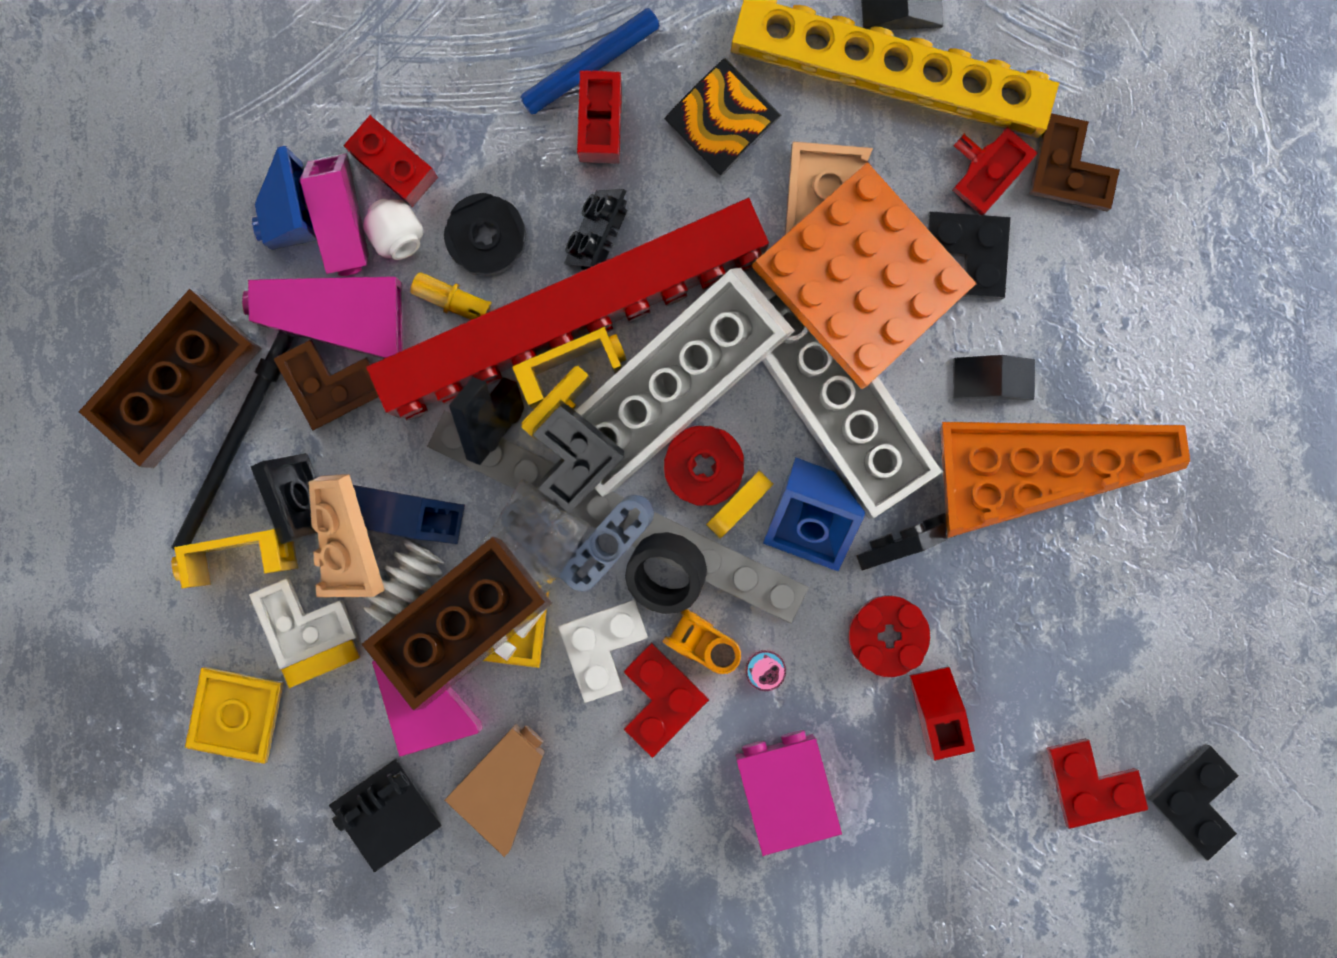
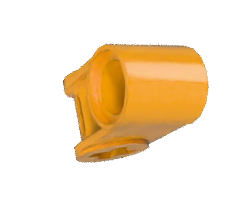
[662,609,741,674]

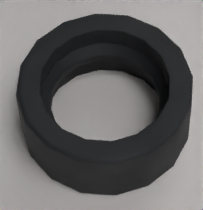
[625,532,707,614]

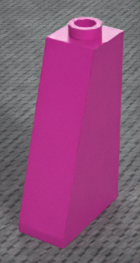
[242,277,403,359]

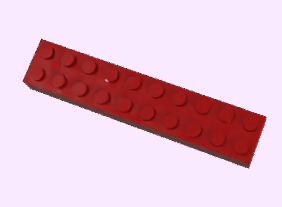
[366,197,769,421]

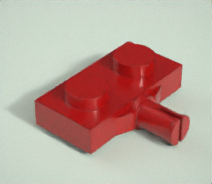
[952,127,1038,215]

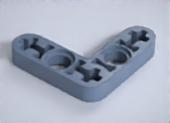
[503,495,654,592]

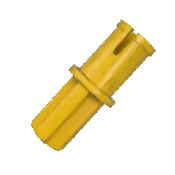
[410,272,492,320]

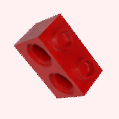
[577,70,622,164]
[343,115,438,207]

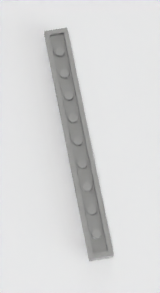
[427,410,809,624]

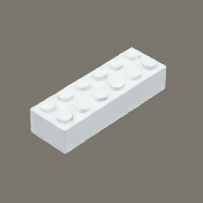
[575,268,795,497]
[762,289,942,519]

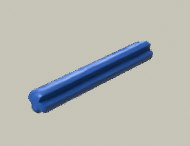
[520,8,660,114]

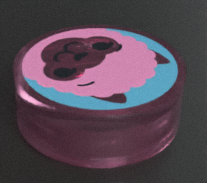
[745,650,786,691]

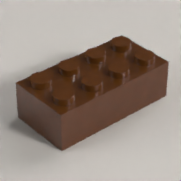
[78,289,262,469]
[362,536,552,711]

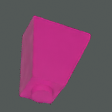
[300,153,369,276]
[372,661,483,757]

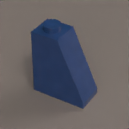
[353,485,465,544]

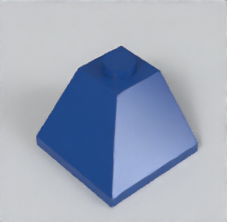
[252,146,317,250]
[763,457,865,571]

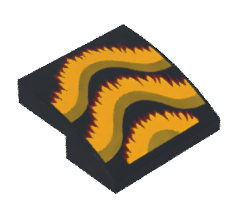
[664,58,782,176]

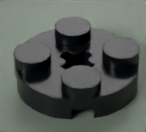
[444,193,526,276]

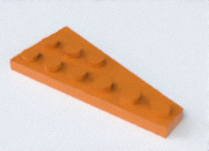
[940,422,1190,538]

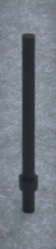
[171,330,294,550]

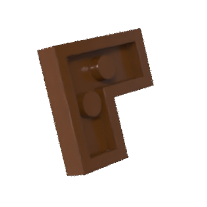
[1029,113,1120,212]
[274,339,379,431]

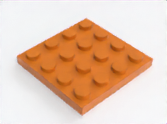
[751,162,976,389]

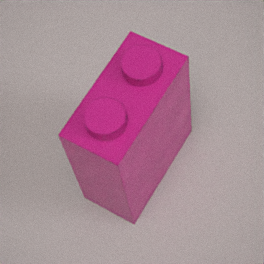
[735,730,842,856]

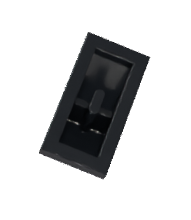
[861,0,943,30]
[953,355,1035,400]

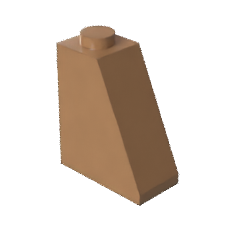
[444,724,545,857]

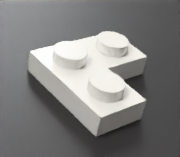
[249,578,358,670]
[558,599,648,703]

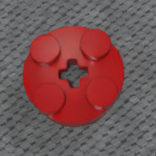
[664,426,744,506]
[848,595,930,677]

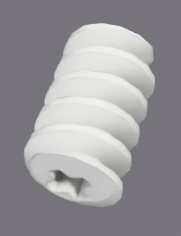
[363,538,445,625]

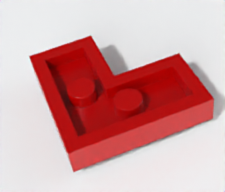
[623,642,709,758]
[1047,738,1148,829]

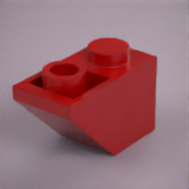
[909,666,975,761]

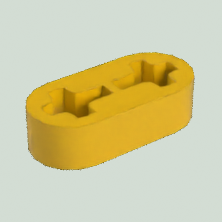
[706,470,774,539]
[281,639,360,688]

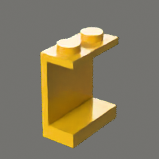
[512,327,627,410]
[171,529,298,589]

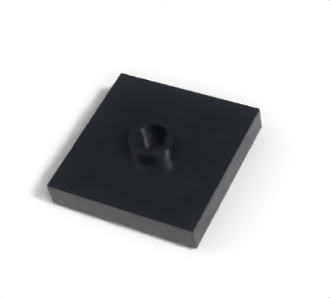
[250,453,318,544]

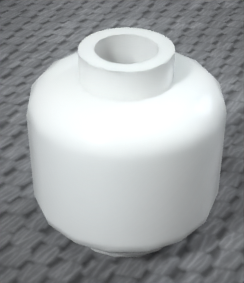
[362,199,423,260]

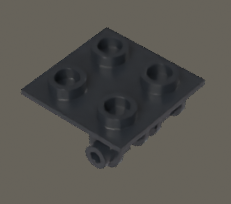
[564,189,628,271]
[329,759,442,872]

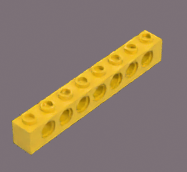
[730,0,1059,138]

